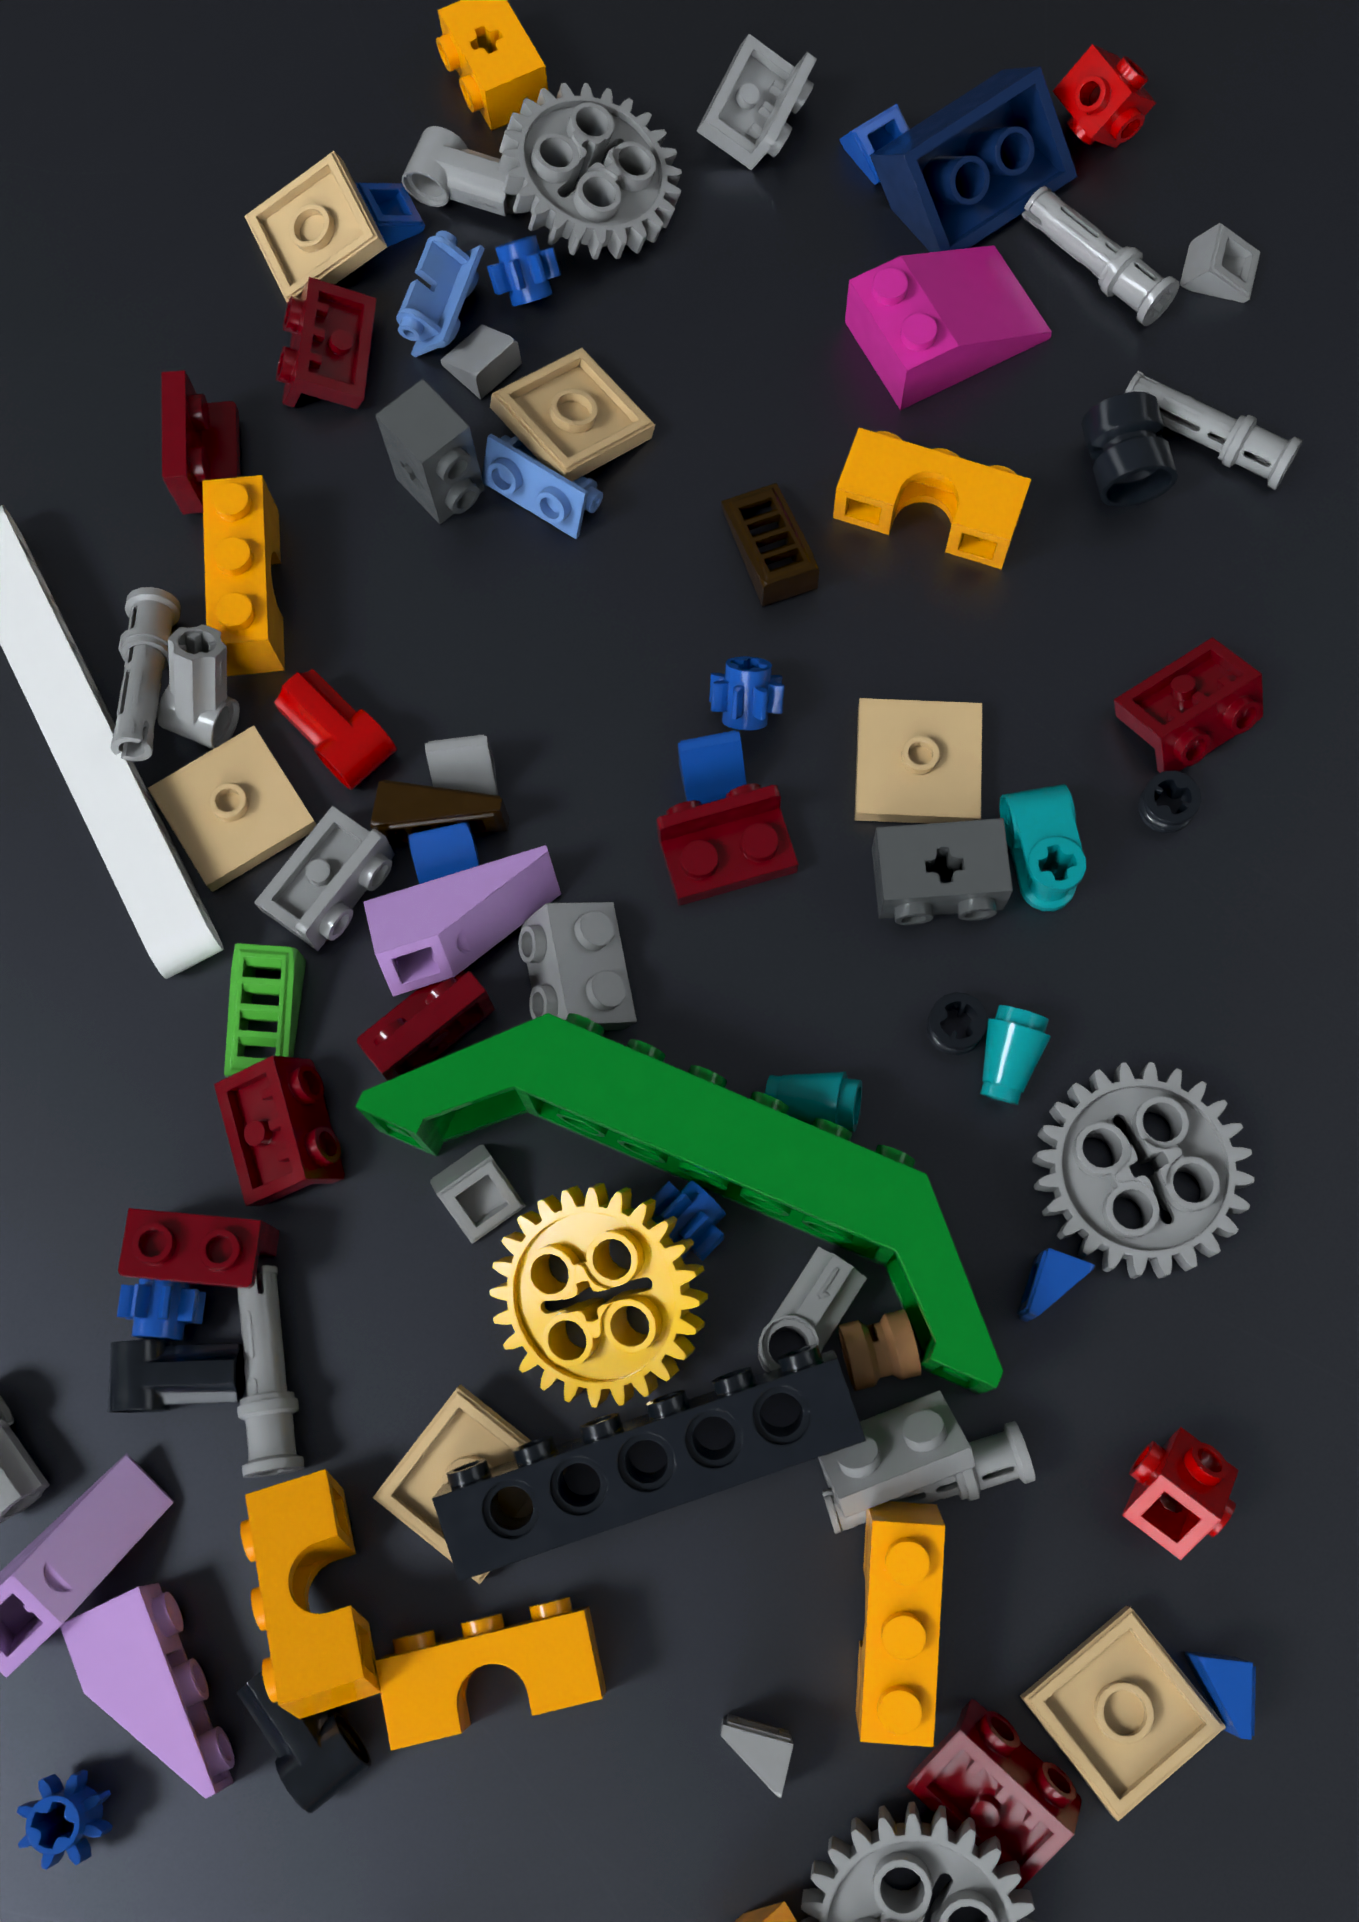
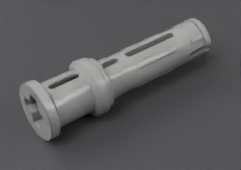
[1022,186,1180,326]
[1125,371,1303,490]
[110,587,181,761]
[237,1265,305,1478]
[822,1421,1035,1534]

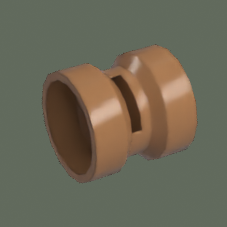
[838,1309,921,1391]

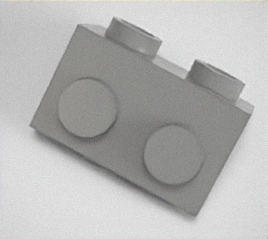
[696,34,817,170]
[254,806,395,951]
[518,902,637,1030]
[818,1390,976,1518]

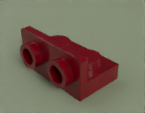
[276,277,377,409]
[161,370,240,514]
[1114,637,1264,773]
[656,783,799,906]
[357,971,495,1081]
[214,1055,345,1206]
[118,1208,280,1289]
[906,1699,1082,1889]

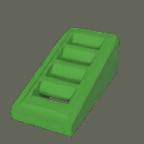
[224,943,306,1077]

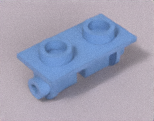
[396,230,485,357]
[482,434,603,539]

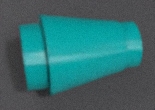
[980,1005,1051,1105]
[765,1071,862,1132]

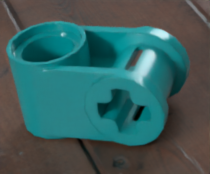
[999,784,1086,912]

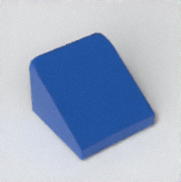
[839,104,910,185]
[355,183,425,247]
[678,730,746,804]
[408,822,480,884]
[1017,1248,1095,1322]
[1185,1651,1256,1740]

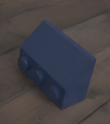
[870,66,1078,252]

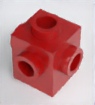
[1052,44,1156,148]
[1122,1427,1239,1560]

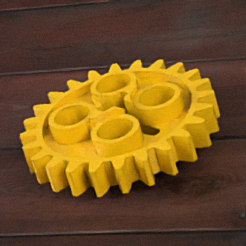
[490,1183,708,1408]

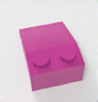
[845,245,1052,410]

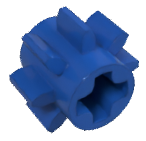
[487,235,561,306]
[709,656,785,730]
[652,1180,726,1261]
[117,1279,206,1341]
[17,1769,113,1870]

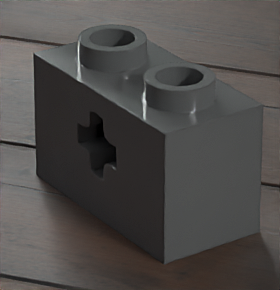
[375,379,485,525]
[872,818,1013,925]

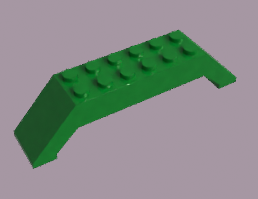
[355,1013,1003,1395]

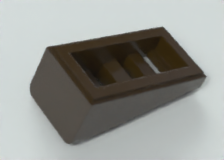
[721,483,820,607]
[371,780,510,844]

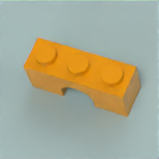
[833,427,1031,570]
[202,475,285,676]
[240,1469,380,1719]
[855,1501,945,1747]
[375,1597,607,1751]

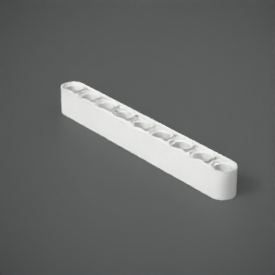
[0,505,224,979]

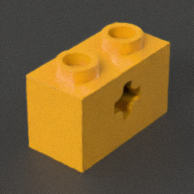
[436,0,549,131]

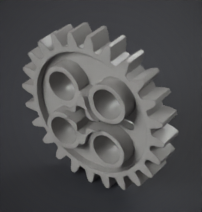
[498,83,682,260]
[1032,1062,1255,1279]
[800,1802,1037,1922]

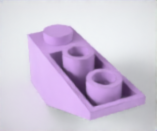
[363,845,561,996]
[0,1453,174,1678]
[60,1583,235,1799]

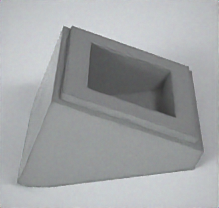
[1180,223,1261,303]
[440,324,522,400]
[425,734,498,796]
[430,1145,526,1244]
[721,1713,794,1798]

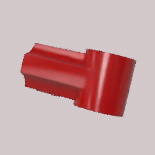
[274,669,397,791]

